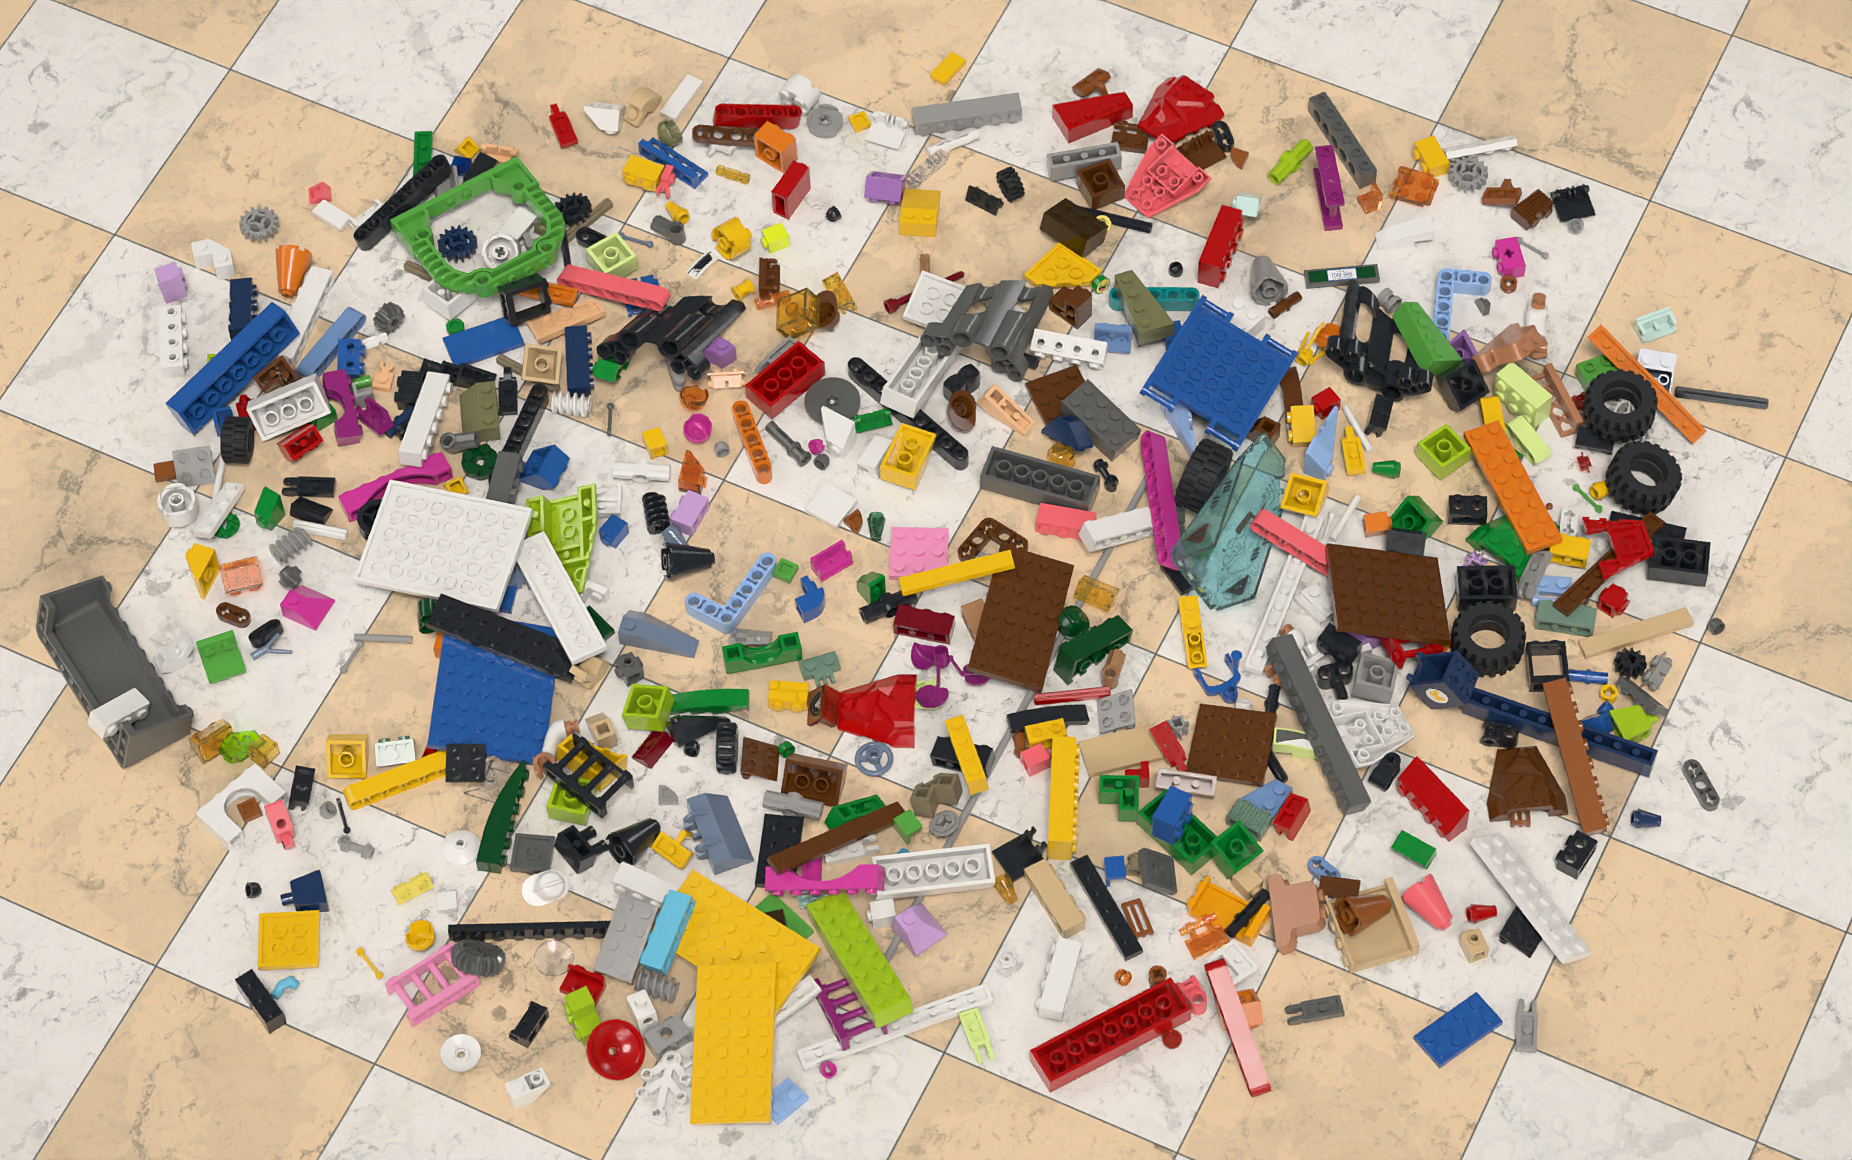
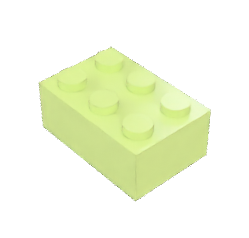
[1493,362,1553,429]

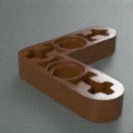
[958,518,1028,562]

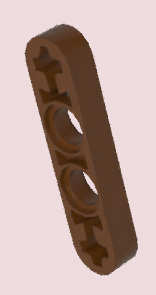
[692,125,758,147]

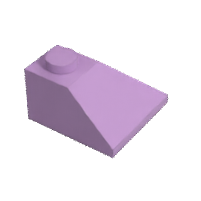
[891,904,947,957]

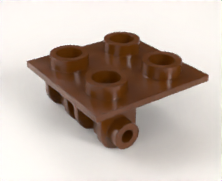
[1177,130,1227,170]
[740,737,780,781]

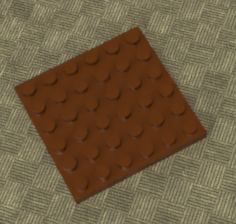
[1325,543,1450,645]

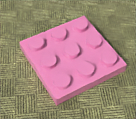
[889,527,949,580]

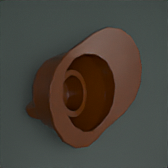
[811,290,840,332]
[947,390,976,431]

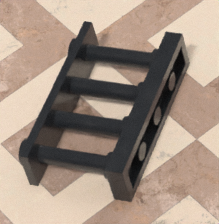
[542,733,634,819]

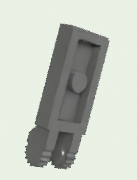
[1285,995,1345,1025]

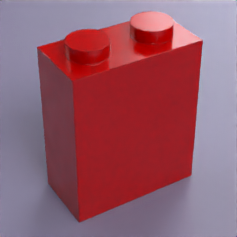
[771,160,811,220]

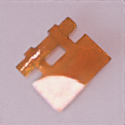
[1178,912,1229,960]

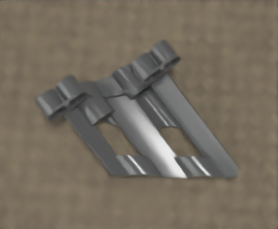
[920,280,1054,382]

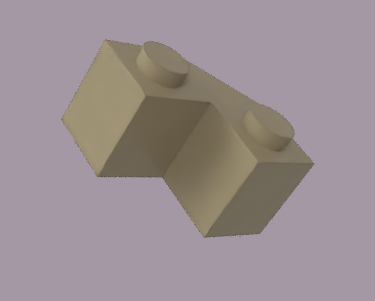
[910,773,963,817]

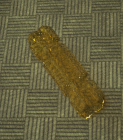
[715,165,750,184]

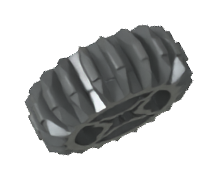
[451,939,505,977]

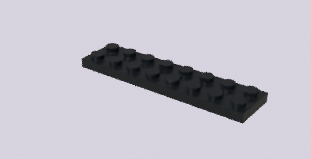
[426,593,580,684]

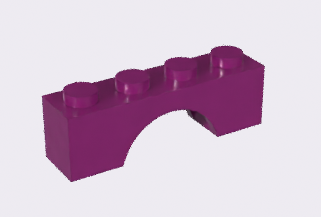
[322,369,363,447]

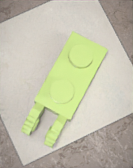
[958,1007,994,1064]

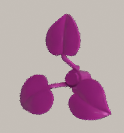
[911,642,991,708]

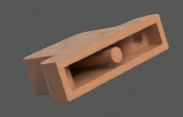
[1472,323,1542,373]
[1267,874,1328,955]

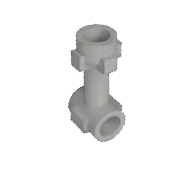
[337,835,375,859]

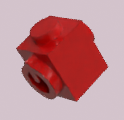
[1597,583,1630,618]

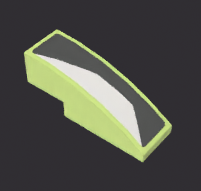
[1273,727,1318,760]

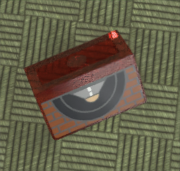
[807,684,839,728]

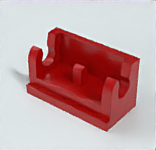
[1273,793,1311,841]

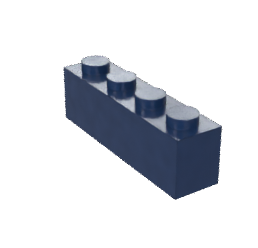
[565,325,594,398]

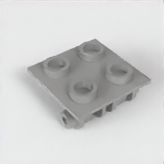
[172,445,215,487]
[1096,689,1136,734]

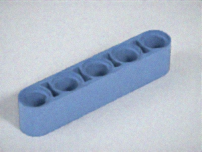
[297,307,366,378]

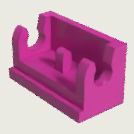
[810,540,853,582]

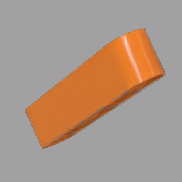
[732,400,773,484]

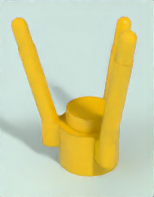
[1295,322,1325,367]

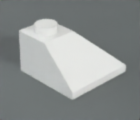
[584,101,626,134]
[821,406,856,459]

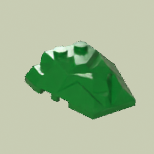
[1465,515,1559,583]

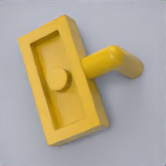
[651,830,694,870]

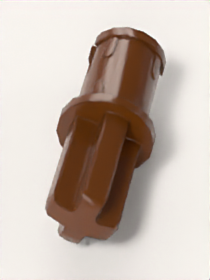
[1268,291,1302,319]

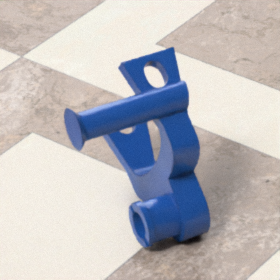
[1194,650,1242,704]

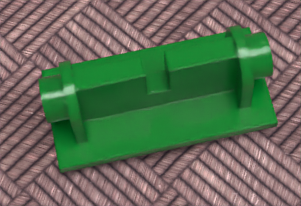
[852,408,893,433]

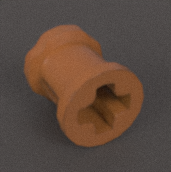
[1148,965,1167,987]

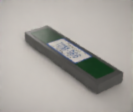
[1304,264,1380,289]

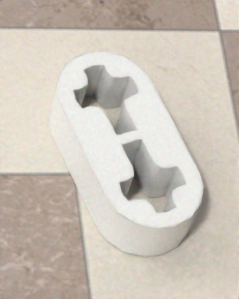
[1559,507,1578,537]

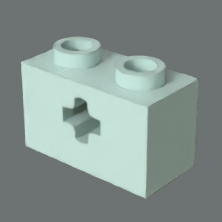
[1232,192,1262,217]

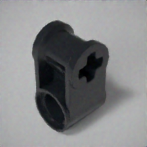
[1480,721,1519,748]
[1368,752,1401,792]

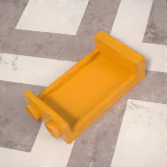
[1186,876,1271,947]

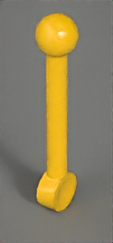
[356,948,383,979]

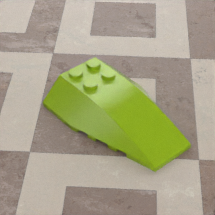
[526,483,598,594]

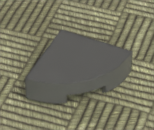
[1474,297,1491,316]

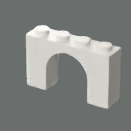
[196,764,289,851]

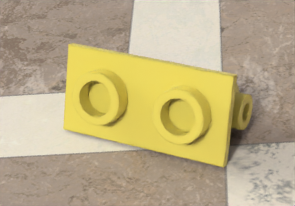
[390,872,434,906]

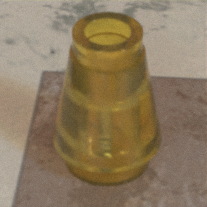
[993,874,1018,905]

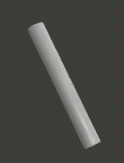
[354,633,412,643]

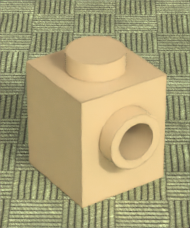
[1232,865,1263,901]
[1459,928,1489,964]

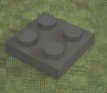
[510,833,555,874]
[1139,847,1177,895]

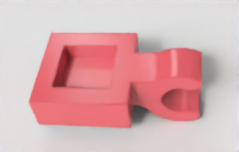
[656,165,676,199]

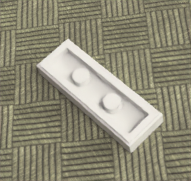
[660,74,703,122]

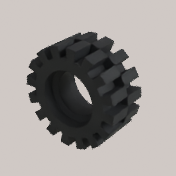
[996,166,1025,202]

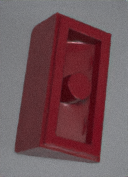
[631,731,673,769]

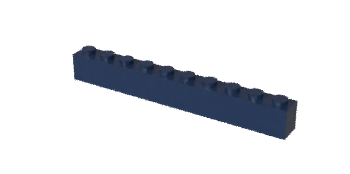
[1463,687,1658,777]

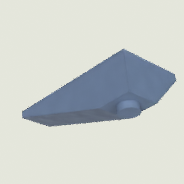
[618,610,699,658]

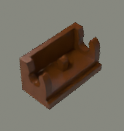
[759,257,780,298]

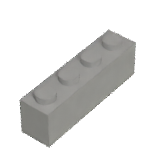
[1047,142,1122,181]

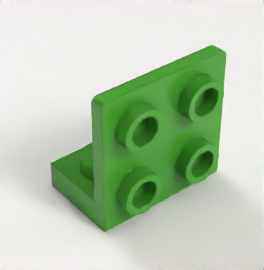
[196,630,246,684]

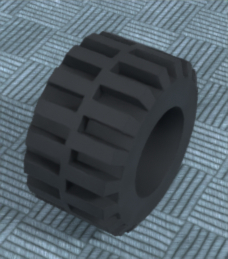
[220,416,254,464]

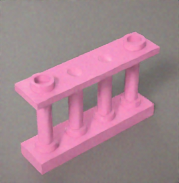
[385,942,481,1028]

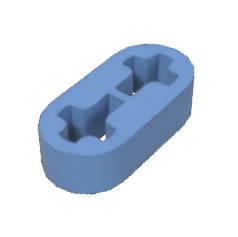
[1308,856,1341,881]

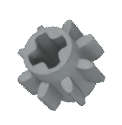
[1166,715,1189,740]

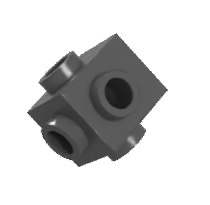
[614,651,644,687]

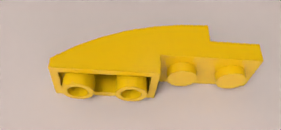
[1178,595,1208,669]

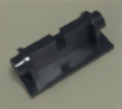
[965,185,1004,216]

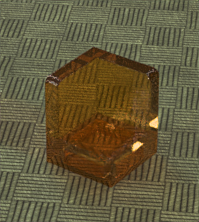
[1357,182,1383,214]

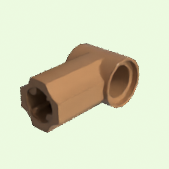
[1101,649,1126,690]

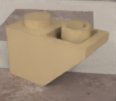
[585,712,618,749]

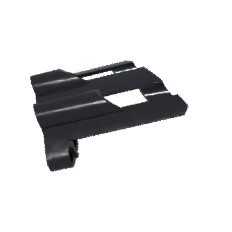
[1325,279,1434,402]
[596,296,746,380]

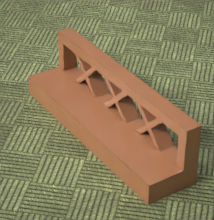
[1531,363,1583,438]

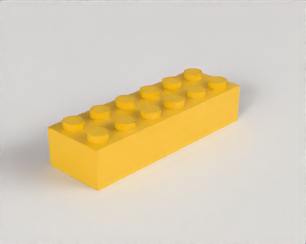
[1048,736,1080,860]

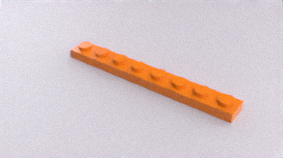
[1587,325,1707,444]

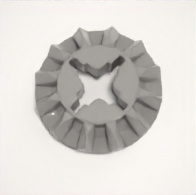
[929,810,961,839]

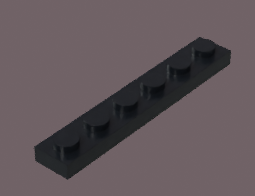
[1070,854,1143,961]

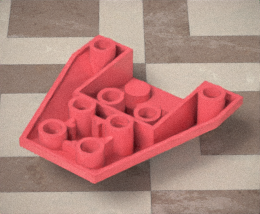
[1125,134,1212,219]

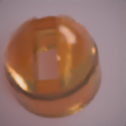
[1114,969,1132,986]

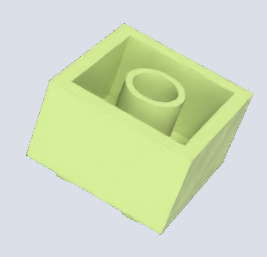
[586,232,638,277]

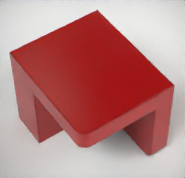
[1125,761,1150,788]

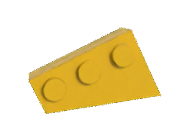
[557,734,627,792]

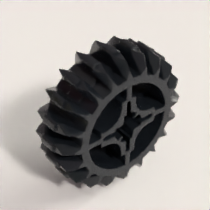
[715,721,739,775]

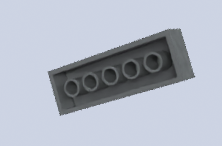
[980,446,1100,512]

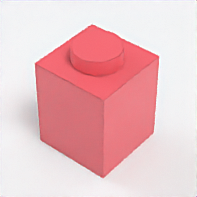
[1020,743,1052,777]

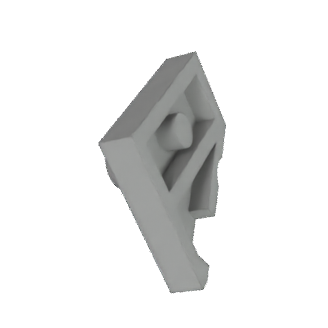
[729,628,773,646]

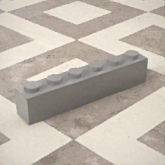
[912,92,1022,135]

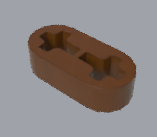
[216,602,251,628]

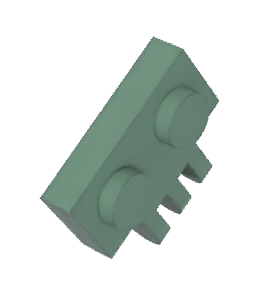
[798,651,841,688]

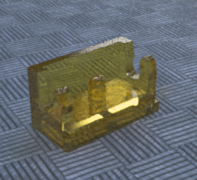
[821,272,858,315]
[1073,575,1120,612]

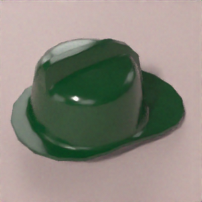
[1058,605,1090,640]

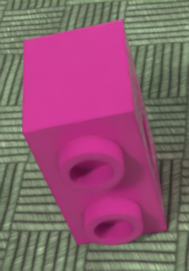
[1492,236,1526,278]

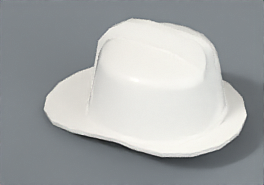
[522,869,569,906]

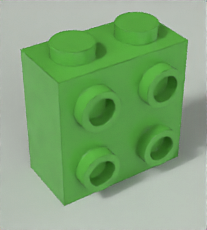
[1575,354,1618,393]

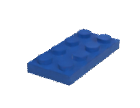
[1413,992,1503,1069]

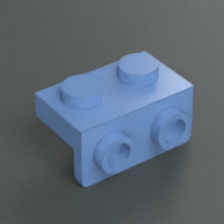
[1094,323,1132,354]

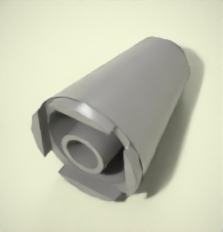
[1251,255,1288,306]

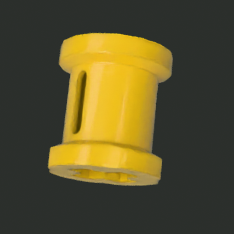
[731,278,755,301]

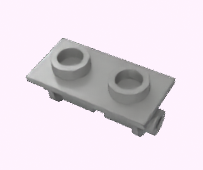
[1640,651,1672,692]

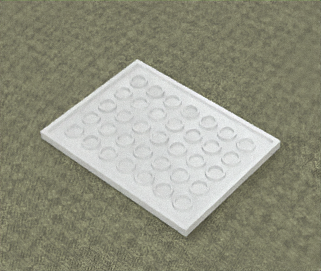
[353,480,533,613]

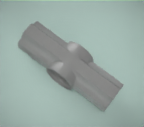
[762,790,824,820]

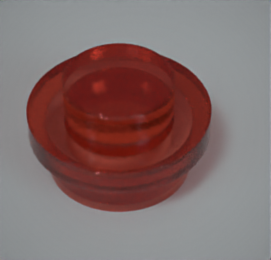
[1162,1029,1182,1049]

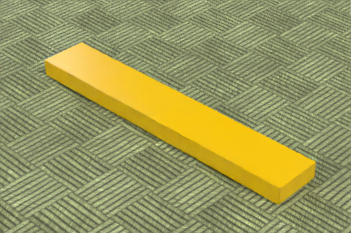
[899,550,1015,596]

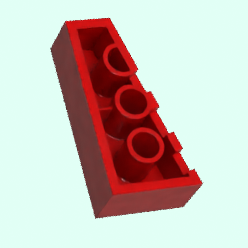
[1052,92,1133,144]

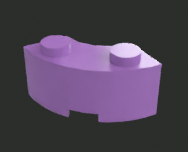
[701,337,737,369]

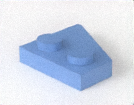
[1241,779,1293,821]

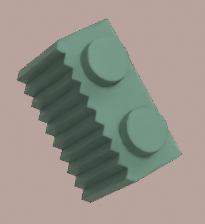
[1226,798,1273,842]

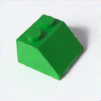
[1391,495,1443,539]
[1210,819,1264,879]

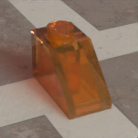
[678,450,708,495]

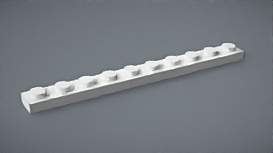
[1244,515,1325,676]
[797,983,994,1071]

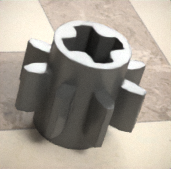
[278,565,302,589]

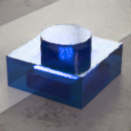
[451,155,473,176]

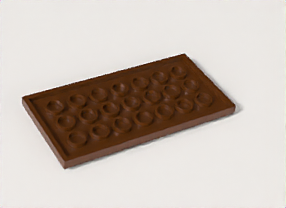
[967,543,1074,693]

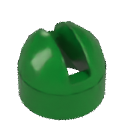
[778,741,795,758]

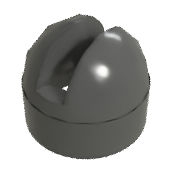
[813,454,830,470]
[1708,618,1725,635]

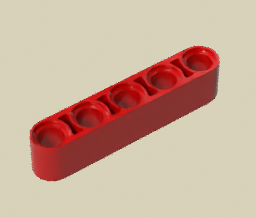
[712,103,802,129]

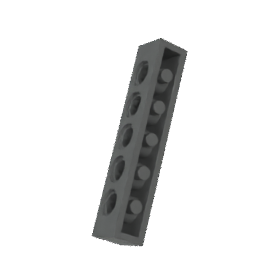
[1308,91,1377,189]

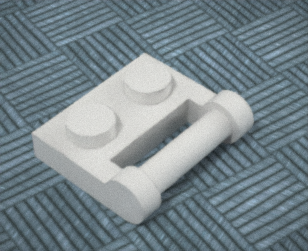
[1205,939,1259,989]

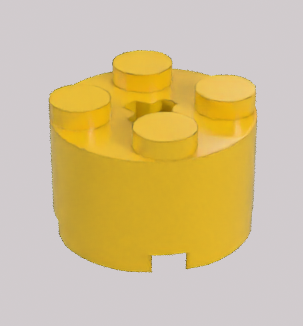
[711,216,752,260]

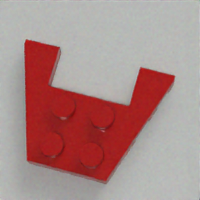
[1582,517,1654,580]

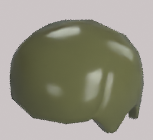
[657,119,683,146]

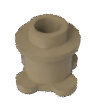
[1125,852,1142,878]

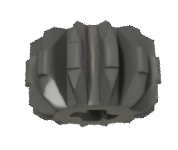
[373,301,405,334]

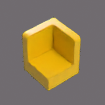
[642,427,669,460]

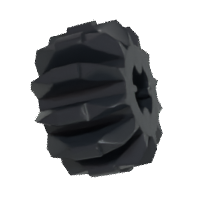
[1613,647,1647,680]

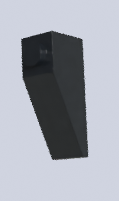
[665,715,730,747]

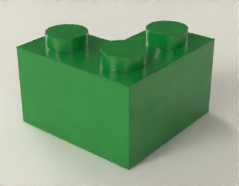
[1099,775,1139,822]

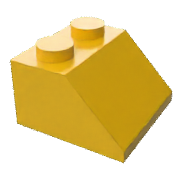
[1280,472,1330,518]
[185,543,221,600]
[326,734,369,778]

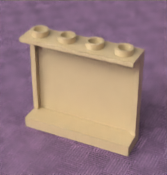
[1323,877,1420,974]

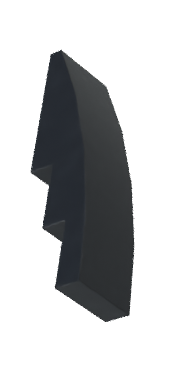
[420,358,497,389]
[1006,704,1090,733]

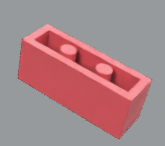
[1036,503,1096,541]

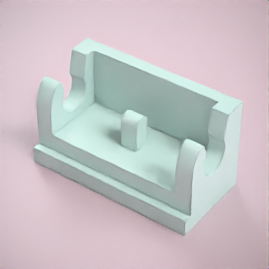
[1634,307,1677,344]

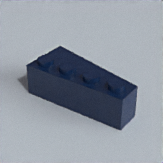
[228,277,258,340]

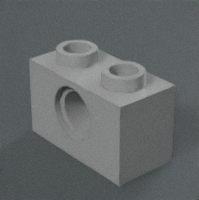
[644,1014,692,1061]

